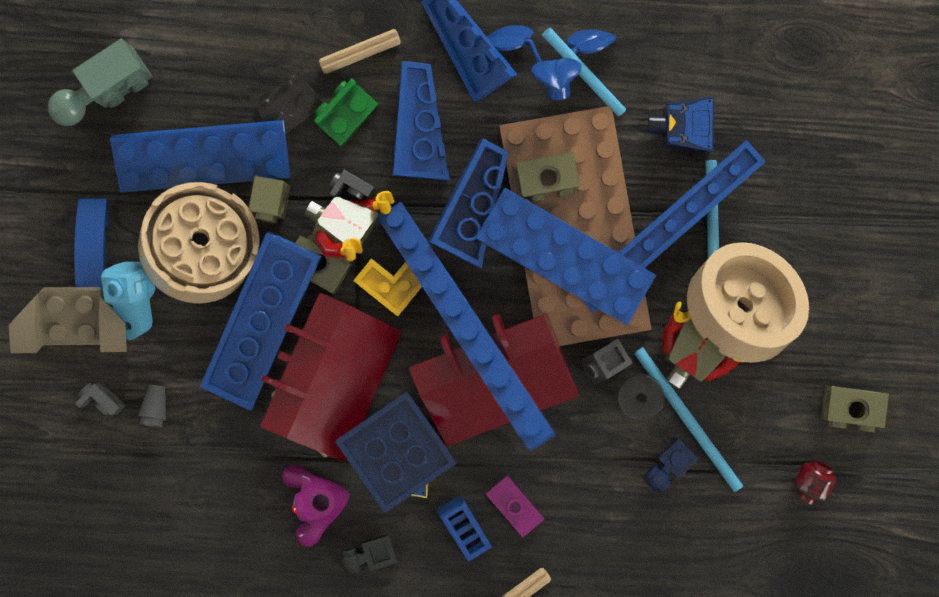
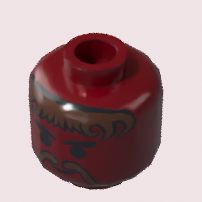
[793,460,837,505]

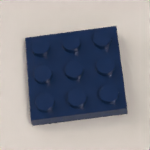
[335,391,457,513]

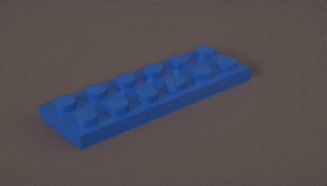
[110,120,291,193]
[475,188,656,326]
[200,231,322,411]

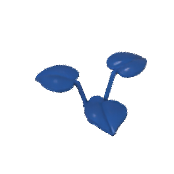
[487,25,617,100]

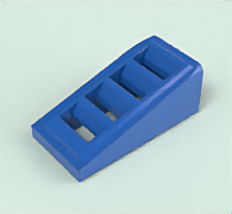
[437,495,492,562]

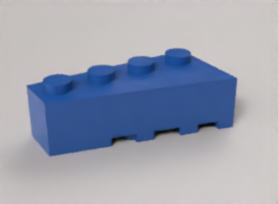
[428,139,509,268]

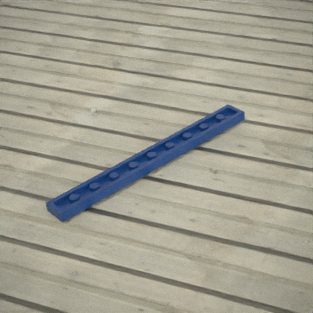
[378,202,556,452]

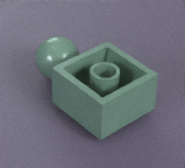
[48,38,153,126]

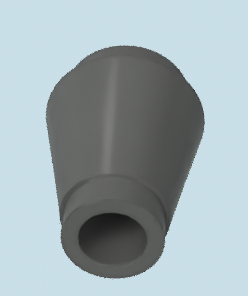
[138,385,166,428]

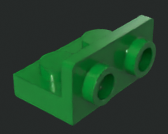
[314,79,379,147]

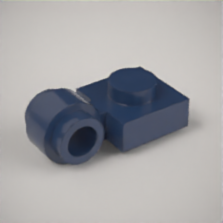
[644,438,698,493]

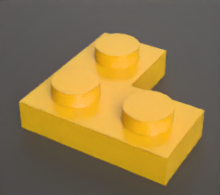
[353,259,422,317]

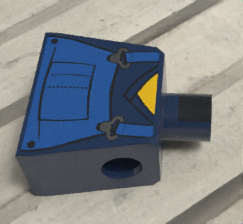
[648,97,714,154]

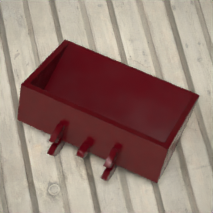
[260,293,403,462]
[409,313,579,446]

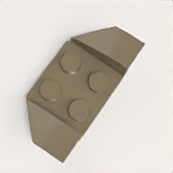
[9,287,127,353]

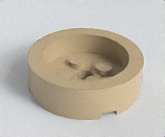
[138,182,259,303]
[687,243,809,362]

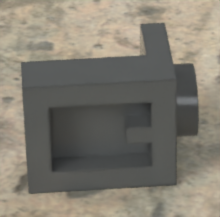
[329,170,376,200]
[581,339,632,384]
[75,382,126,416]

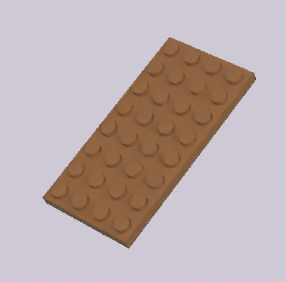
[499,106,652,346]

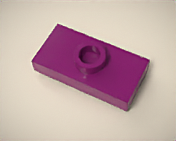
[486,475,544,538]

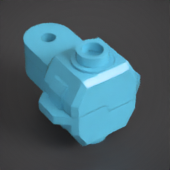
[101,262,155,340]

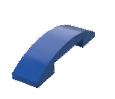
[74,199,109,304]

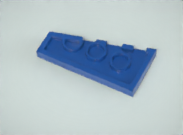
[421,0,517,102]
[392,61,450,181]

